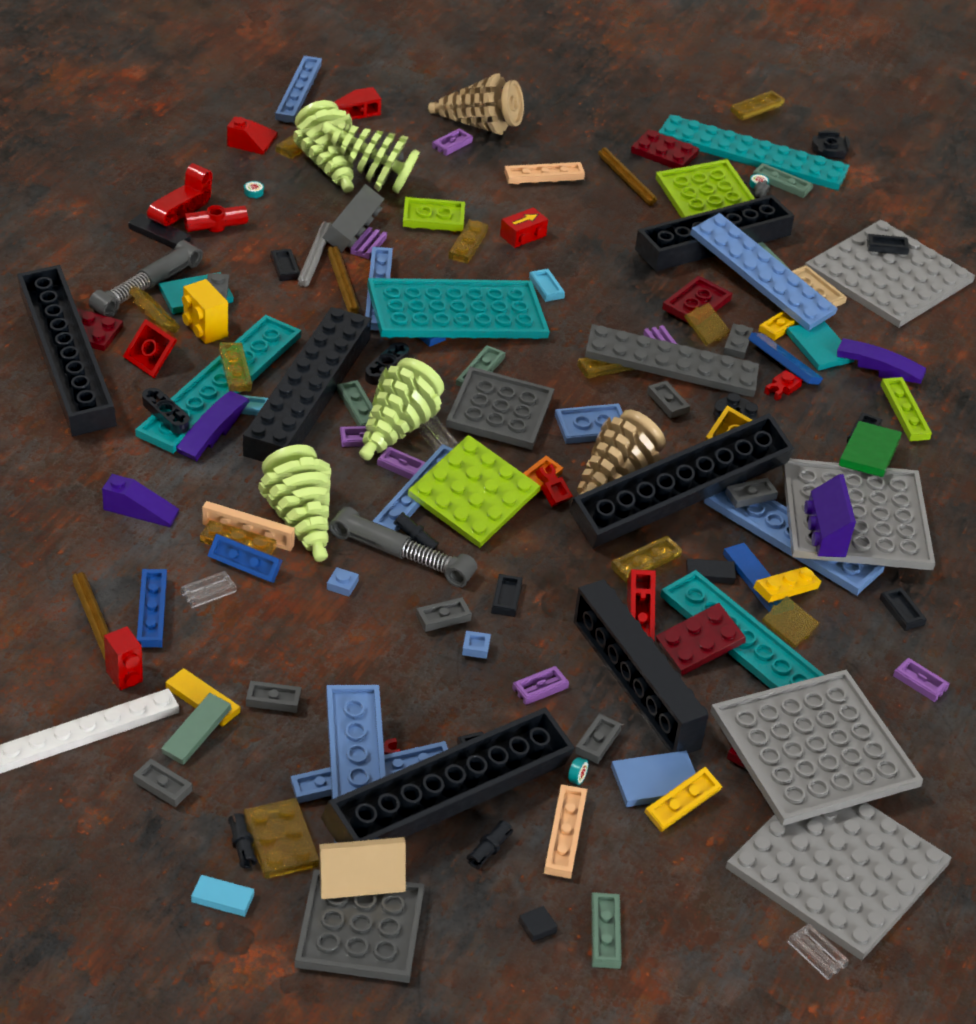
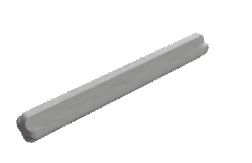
[298,221,332,287]

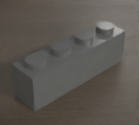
[322,184,384,253]

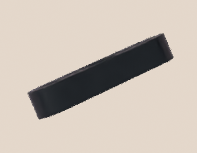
[365,342,409,385]
[142,388,190,434]

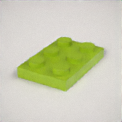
[403,197,465,232]

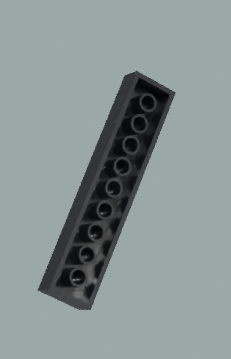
[17,265,117,437]
[243,307,371,462]
[569,413,794,548]
[321,707,575,843]

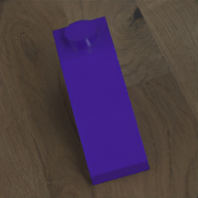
[102,474,179,527]

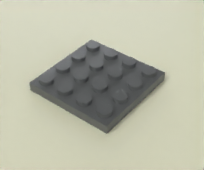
[446,367,555,450]
[295,869,425,983]

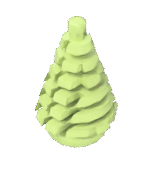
[293,100,354,193]
[321,121,420,194]
[359,358,445,461]
[258,445,331,562]

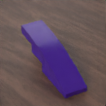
[837,338,926,384]
[176,391,250,461]

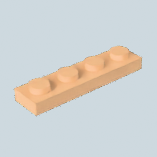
[504,162,585,184]
[202,501,295,551]
[544,784,587,879]

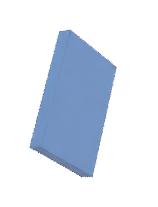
[555,403,623,444]
[611,750,696,807]

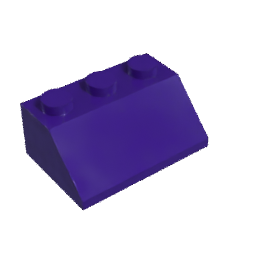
[804,474,856,557]

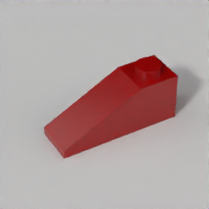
[334,87,382,120]
[627,569,656,642]

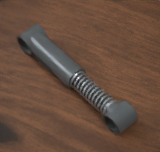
[89,240,203,317]
[329,506,478,587]

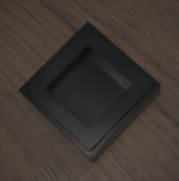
[519,906,558,942]

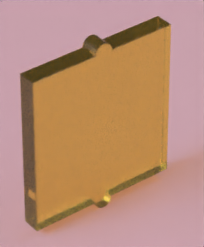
[684,303,730,345]
[762,596,819,648]

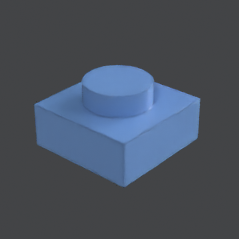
[327,567,359,597]
[462,631,491,659]

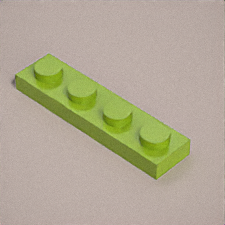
[881,377,932,441]

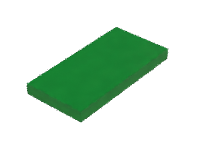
[839,421,902,477]

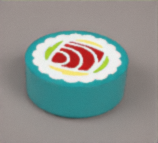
[749,174,769,189]
[244,181,264,198]
[568,757,589,785]

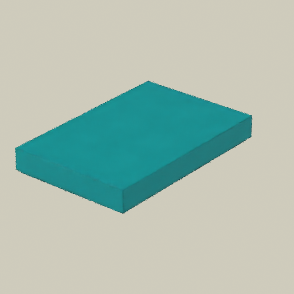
[159,272,234,314]
[786,321,854,371]

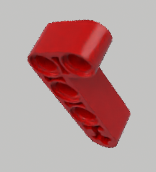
[147,163,213,226]

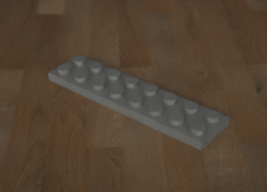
[584,324,759,397]

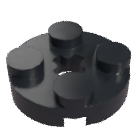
[811,131,850,159]
[713,393,758,422]

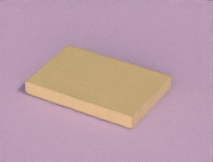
[792,265,847,307]
[319,837,406,899]

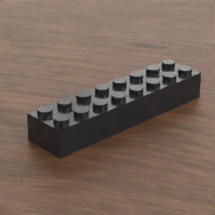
[635,194,795,271]
[573,579,709,754]

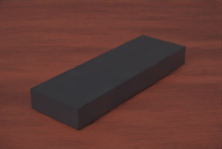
[128,213,191,248]

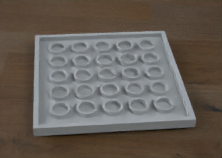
[805,220,975,328]
[782,458,935,570]
[710,670,923,826]
[726,802,952,961]

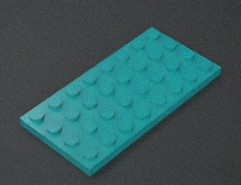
[367,278,550,339]

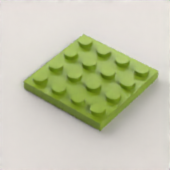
[655,159,755,218]
[408,435,540,548]

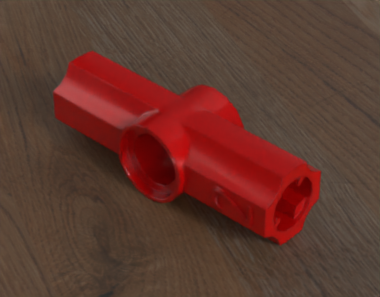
[184,205,248,232]

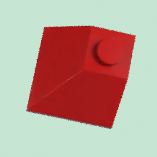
[227,116,278,155]
[123,319,177,378]

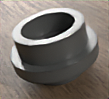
[753,180,770,198]

